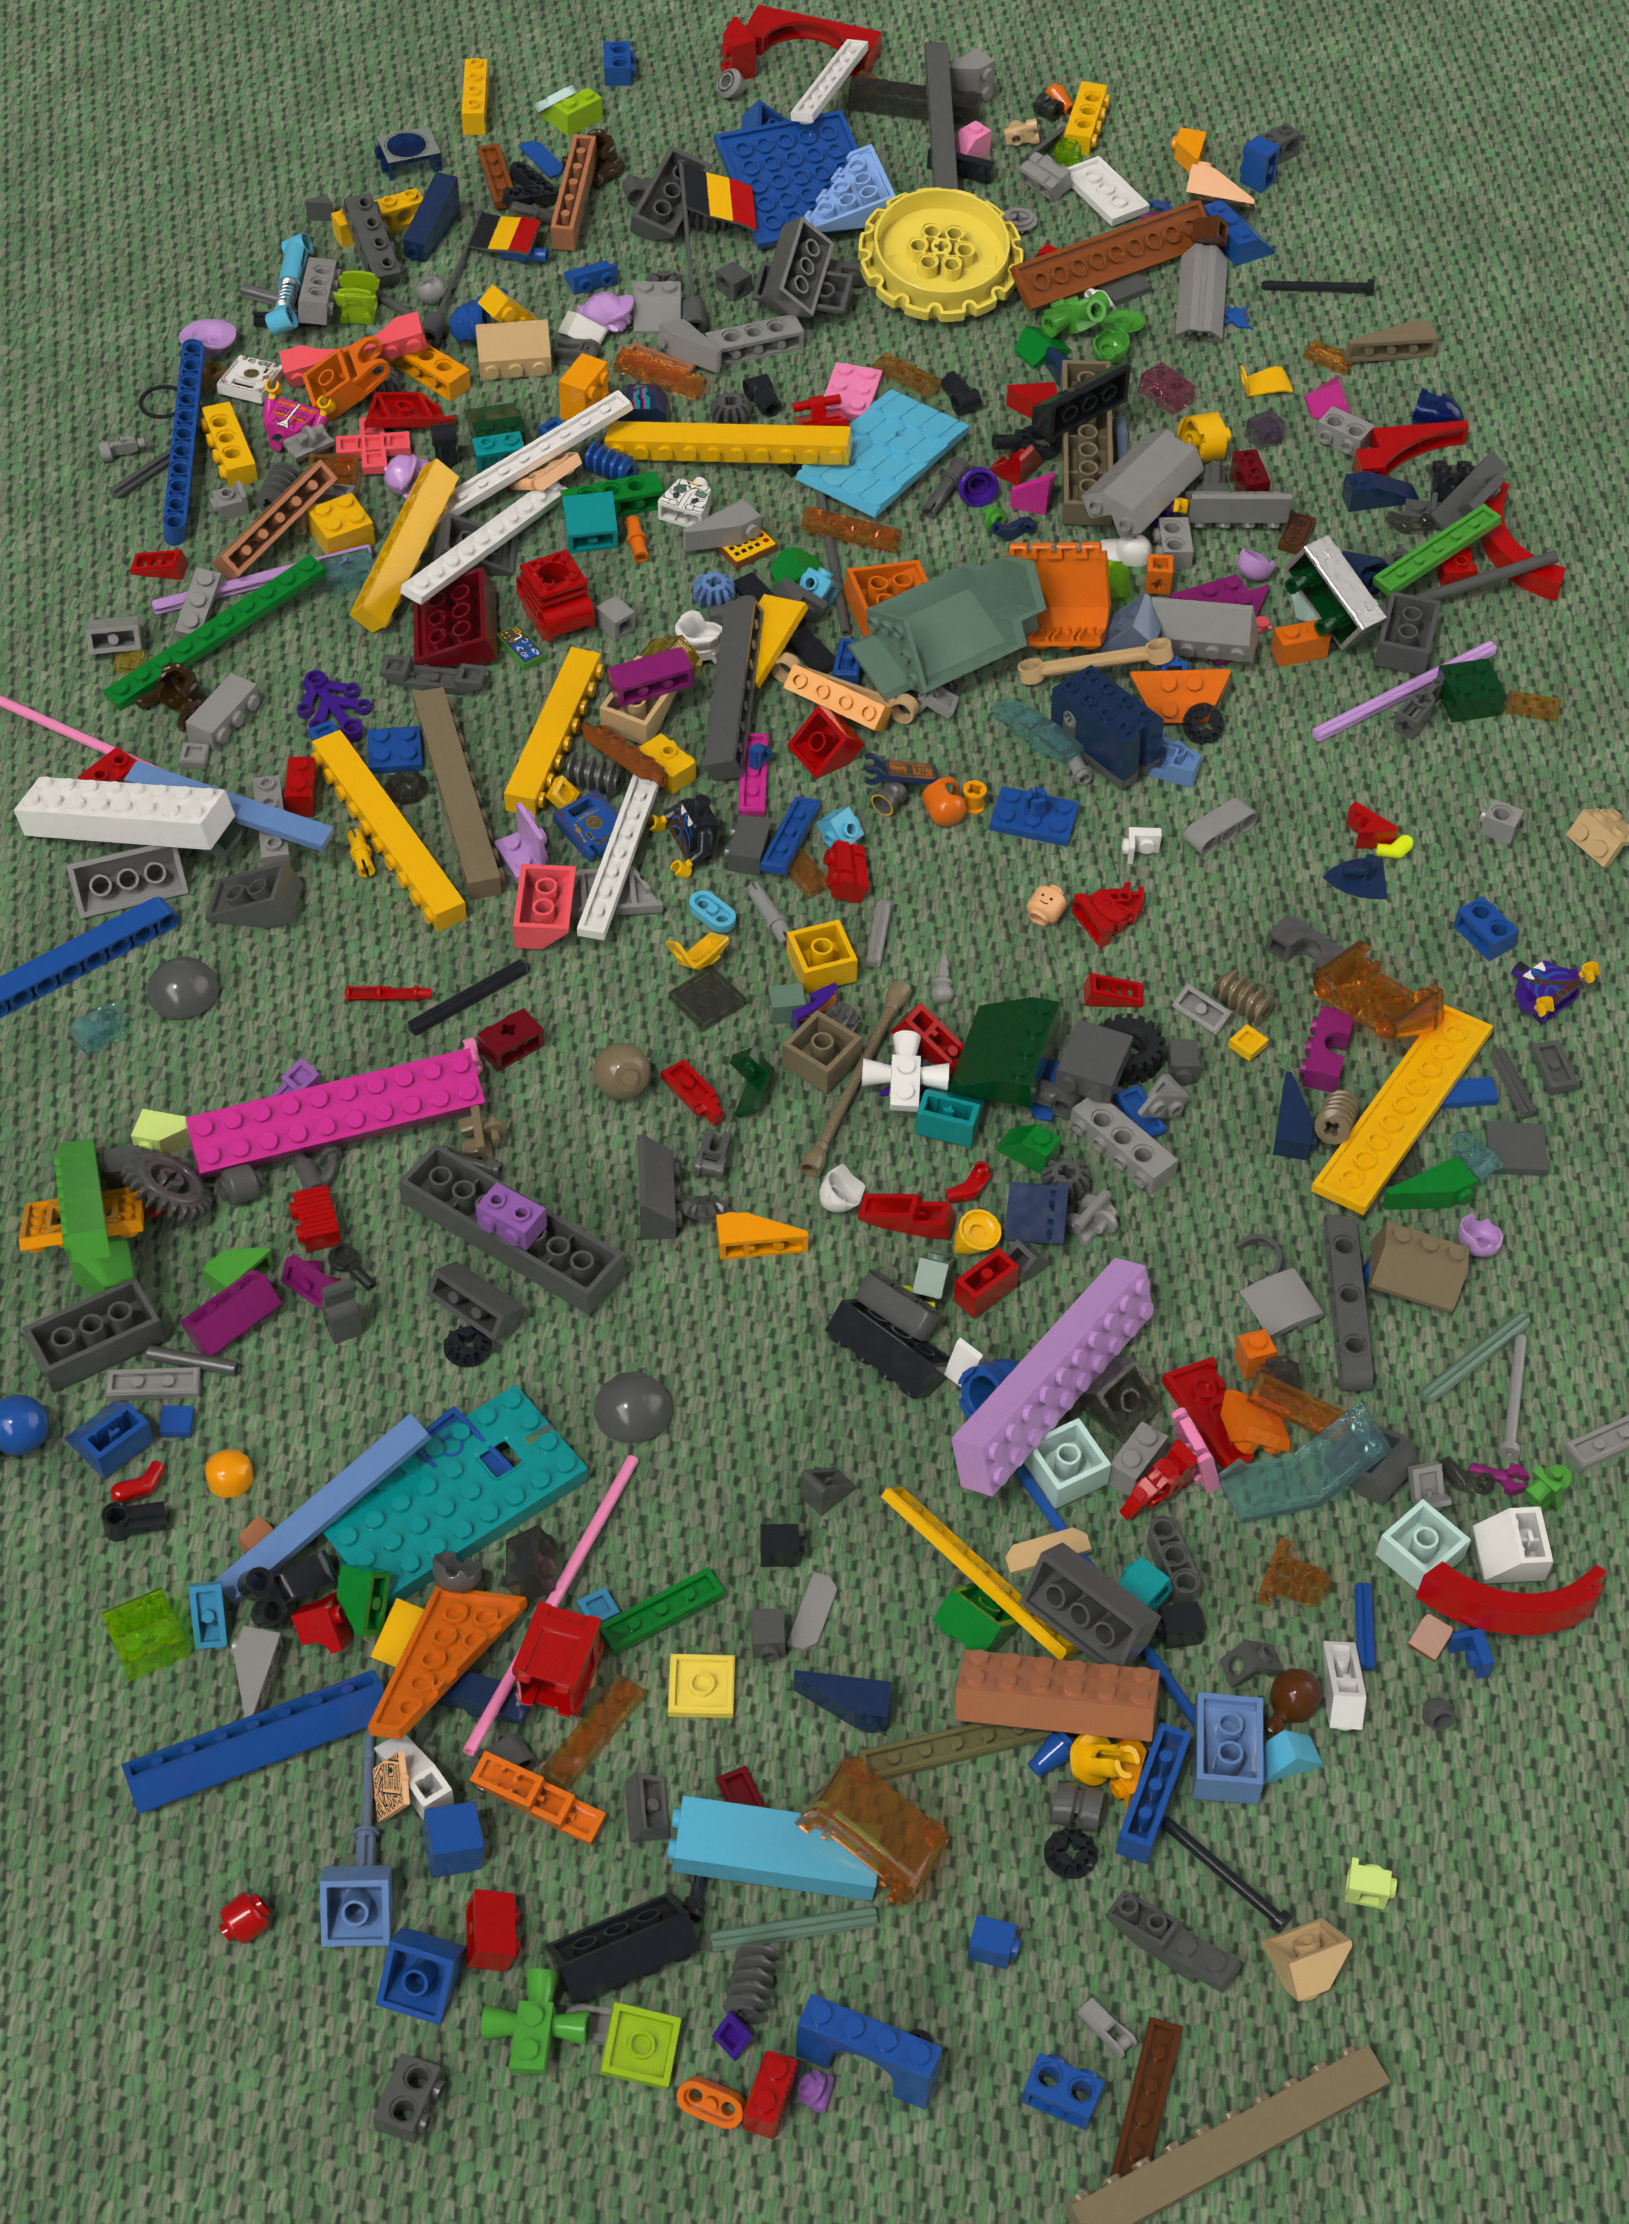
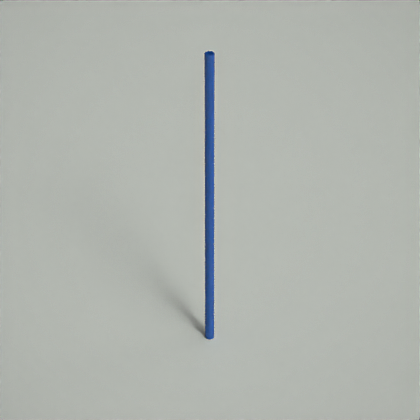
[1014,1464,1196,1730]

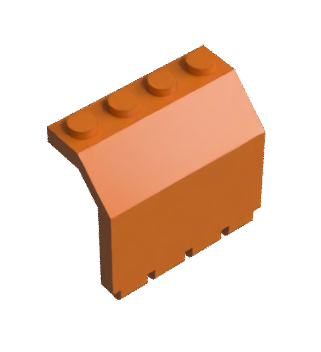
[1005,542,1111,650]

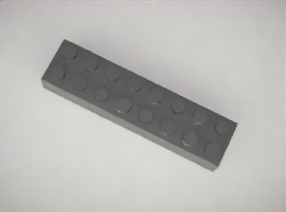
[399,1143,625,1315]

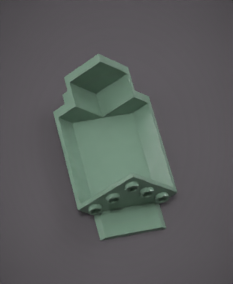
[847,554,1046,701]

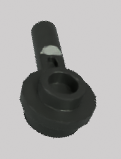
[328,1243,376,1291]

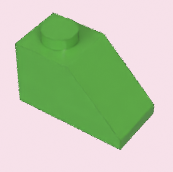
[202,1247,273,1294]

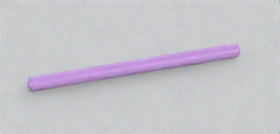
[152,544,373,615]
[1311,641,1497,742]

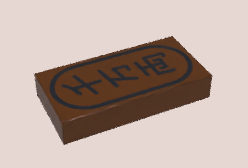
[1277,512,1316,555]

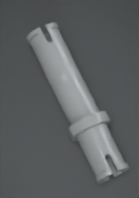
[746,882,791,949]

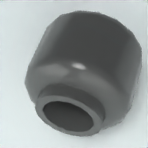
[217,1163,263,1205]

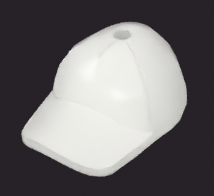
[1100,534,1153,567]
[819,1164,865,1213]

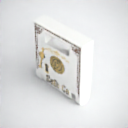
[217,355,284,404]

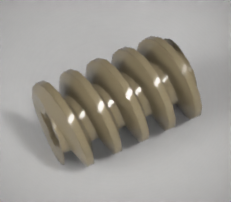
[1212,969,1274,1027]
[1314,1090,1360,1145]

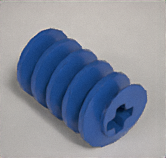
[582,441,638,480]

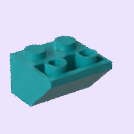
[563,491,618,554]
[915,1087,986,1147]

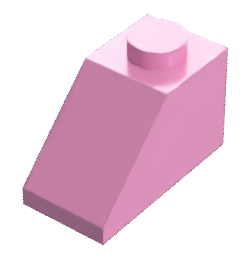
[954,120,992,158]

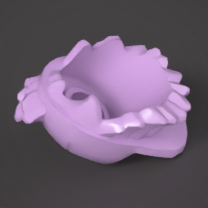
[577,291,634,335]
[384,454,429,499]

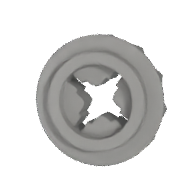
[1004,208,1037,235]

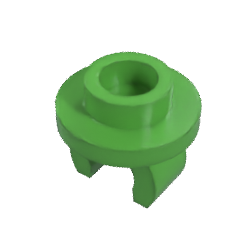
[980,506,1006,531]

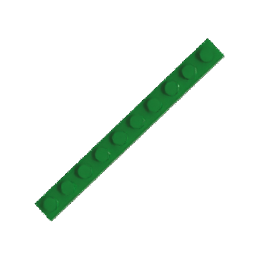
[103,554,327,711]

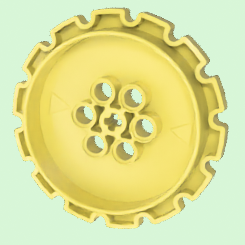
[858,187,1023,322]

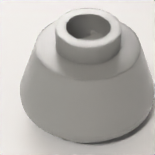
[717,68,745,98]

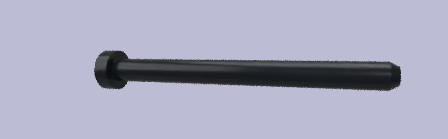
[1261,279,1374,296]
[1161,1816,1293,1934]

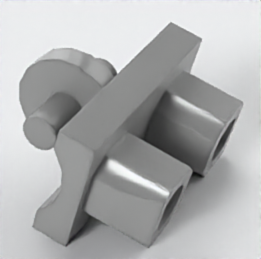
[283,423,334,464]
[1065,1189,1118,1247]

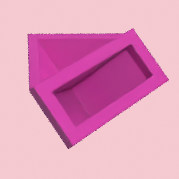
[1303,376,1352,419]
[1009,472,1056,516]

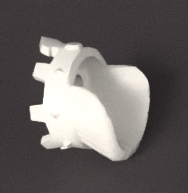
[675,610,722,666]

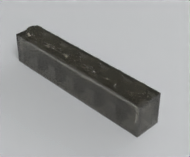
[848,76,984,127]

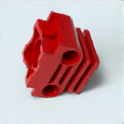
[516,549,595,643]

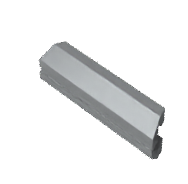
[1175,243,1227,343]

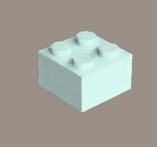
[1024,1418,1111,1509]
[1375,1499,1471,1591]

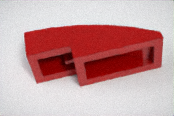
[857,1193,956,1240]

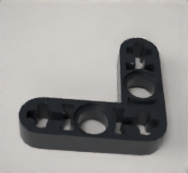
[501,161,559,207]

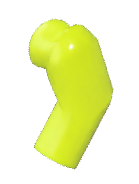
[1376,835,1414,859]

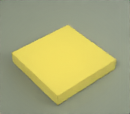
[668,1654,735,1718]

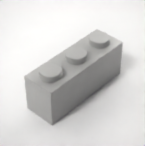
[185,673,260,751]

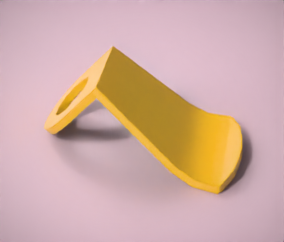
[1239,365,1293,396]

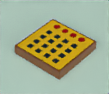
[716,527,778,570]

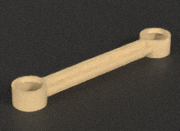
[1017,638,1174,685]
[771,653,919,724]

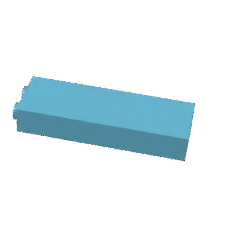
[667,1796,882,1900]

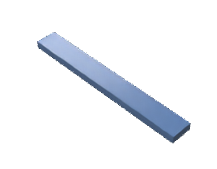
[124,761,334,852]
[214,1413,432,1606]

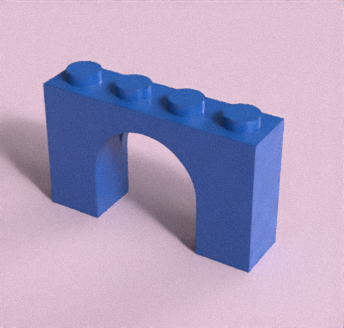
[796,1993,942,2110]

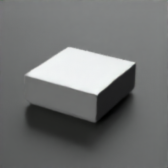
[178,742,210,769]

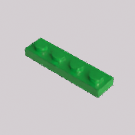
[599,1567,725,1656]

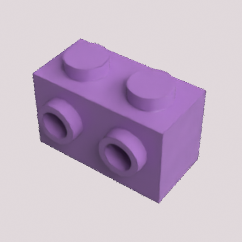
[476,1182,547,1251]

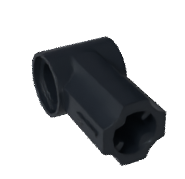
[941,371,982,415]
[742,373,782,418]
[431,423,457,469]
[101,1501,167,1542]

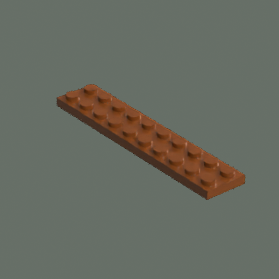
[1009,199,1207,312]

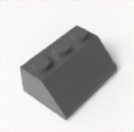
[637,1134,682,1240]

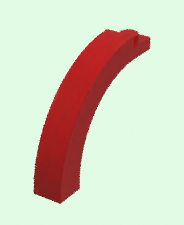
[1480,482,1566,601]
[1415,1561,1607,1635]

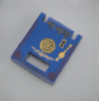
[553,789,618,862]

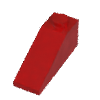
[890,1002,964,1075]

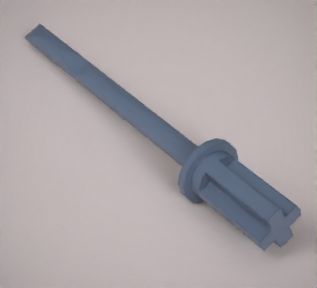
[353,1726,380,1866]

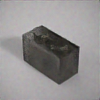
[506,1525,557,1603]

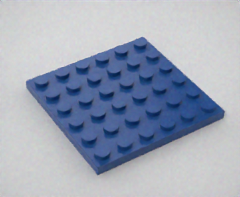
[713,110,862,250]

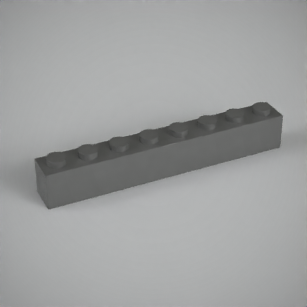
[702,596,764,781]

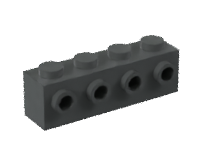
[342,193,403,289]

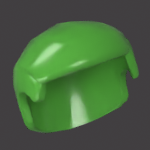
[1092,328,1130,364]

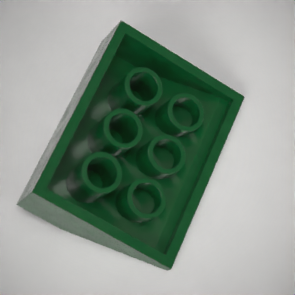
[948,997,1061,1108]

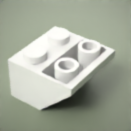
[1472,1506,1553,1584]

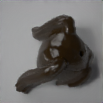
[561,129,625,188]
[135,662,208,732]

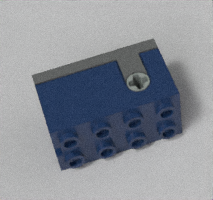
[1050,665,1164,790]

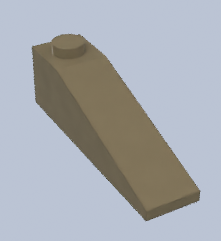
[1343,321,1439,363]

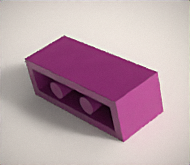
[608,646,694,708]
[180,1269,282,1357]

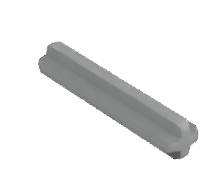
[866,900,891,968]

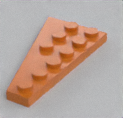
[368,1585,528,1740]

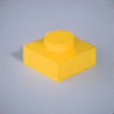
[545,775,580,809]
[1228,1024,1269,1062]

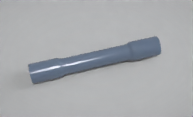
[1112,416,1129,461]

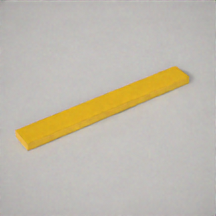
[881,1487,1080,1660]

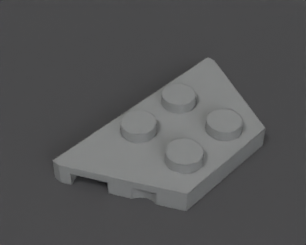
[570,866,663,919]

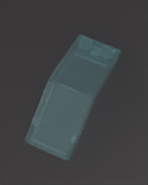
[1218,1402,1393,1523]

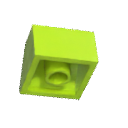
[540,87,603,137]

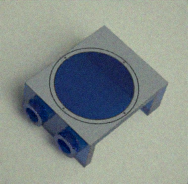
[374,126,442,181]

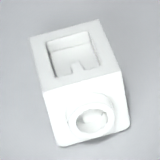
[1122,827,1162,864]

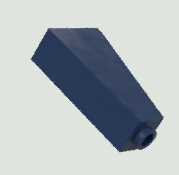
[403,172,461,263]

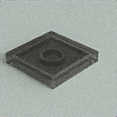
[668,965,747,1032]

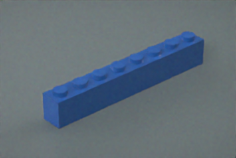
[121,1669,384,1814]

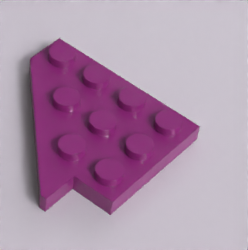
[1169,574,1269,667]

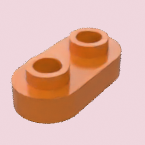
[677,2076,746,2129]

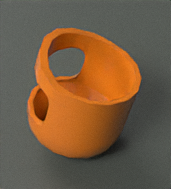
[921,777,966,827]

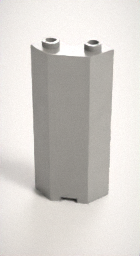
[1081,429,1204,537]

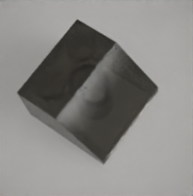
[1078,1356,1165,1444]

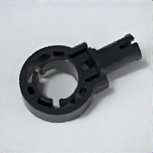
[991,425,1061,460]

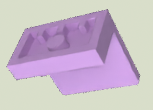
[493,802,548,884]

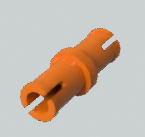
[624,516,649,563]

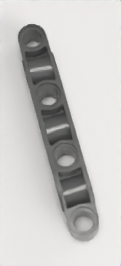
[1323,1215,1373,1391]

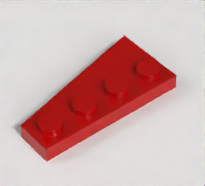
[1161,1356,1254,1474]

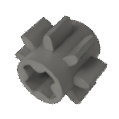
[825,1003,859,1032]

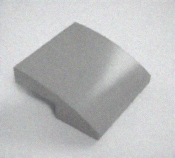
[1240,1268,1325,1340]

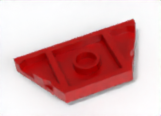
[365,392,456,429]

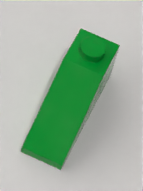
[1382,1156,1478,1210]

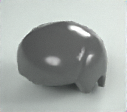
[432,1551,481,1593]

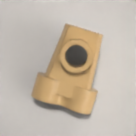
[1004,118,1040,146]

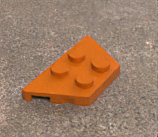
[1129,669,1230,724]

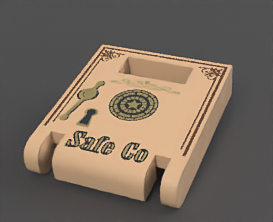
[509,452,582,491]

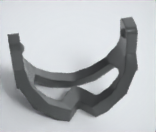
[1234,1234,1286,1280]

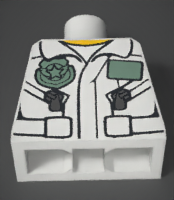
[658,477,711,527]

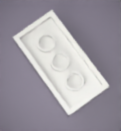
[1067,156,1150,226]

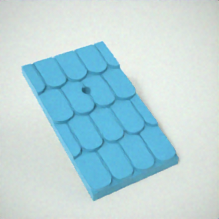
[796,389,970,518]

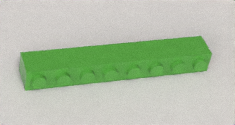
[53,1138,111,1263]

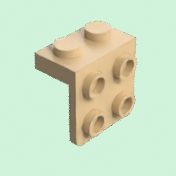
[1566,808,1629,868]

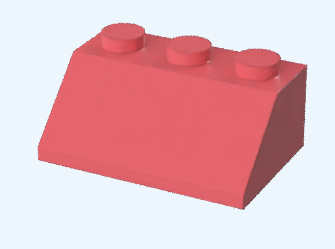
[513,864,576,949]

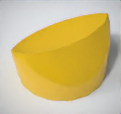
[954,1209,1001,1254]

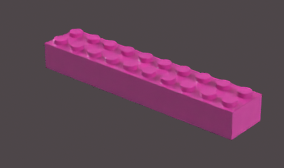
[185,1048,485,1179]

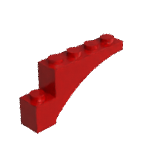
[1352,420,1469,476]

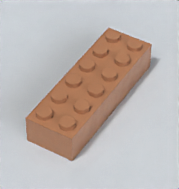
[955,1649,1160,1742]

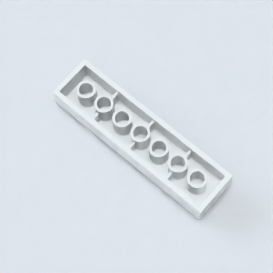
[14,777,235,850]

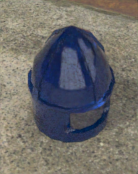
[1410,388,1464,424]

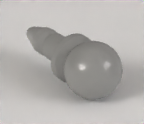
[931,953,954,1004]

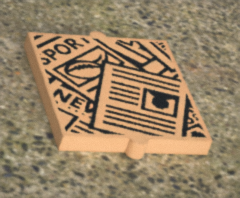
[372,1750,410,1823]

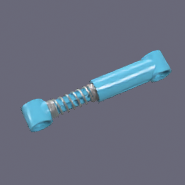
[265,232,314,336]

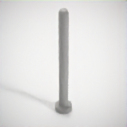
[1498,1334,1527,1460]

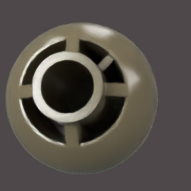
[593,1043,651,1100]

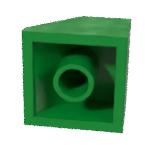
[933,1583,1021,1653]

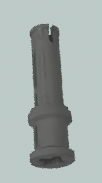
[921,457,971,519]

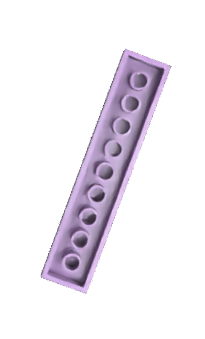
[951,1258,1154,1497]

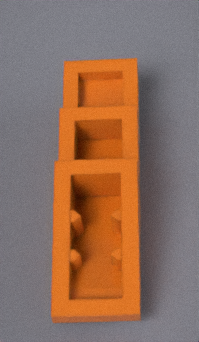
[469,1751,607,1846]

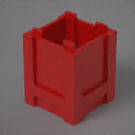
[512,1601,604,1718]

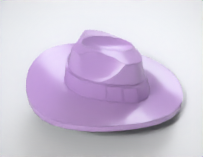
[179,319,236,359]

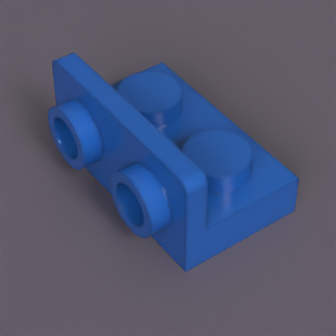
[564,260,618,295]

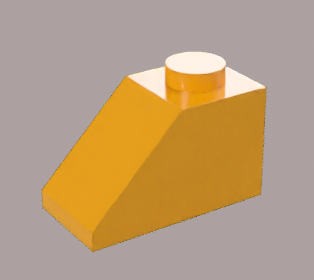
[1171,127,1206,173]

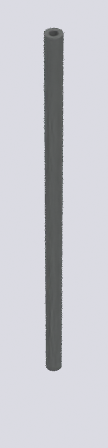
[815,489,851,636]

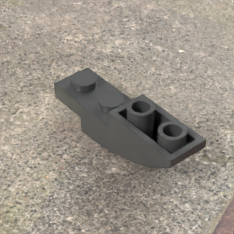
[1105,1889,1241,1993]

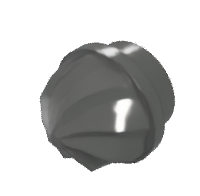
[1422,1696,1455,1731]

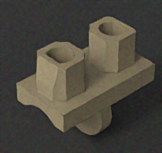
[458,1105,507,1161]

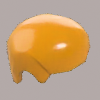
[205,1449,254,1498]

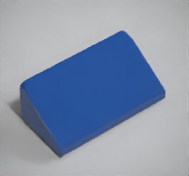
[832,638,863,685]

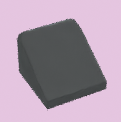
[305,194,334,221]

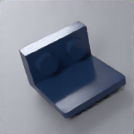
[1004,1182,1069,1246]

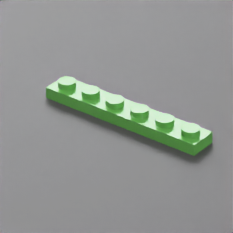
[1373,504,1502,597]

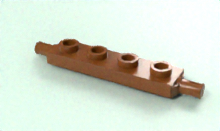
[579,722,668,787]

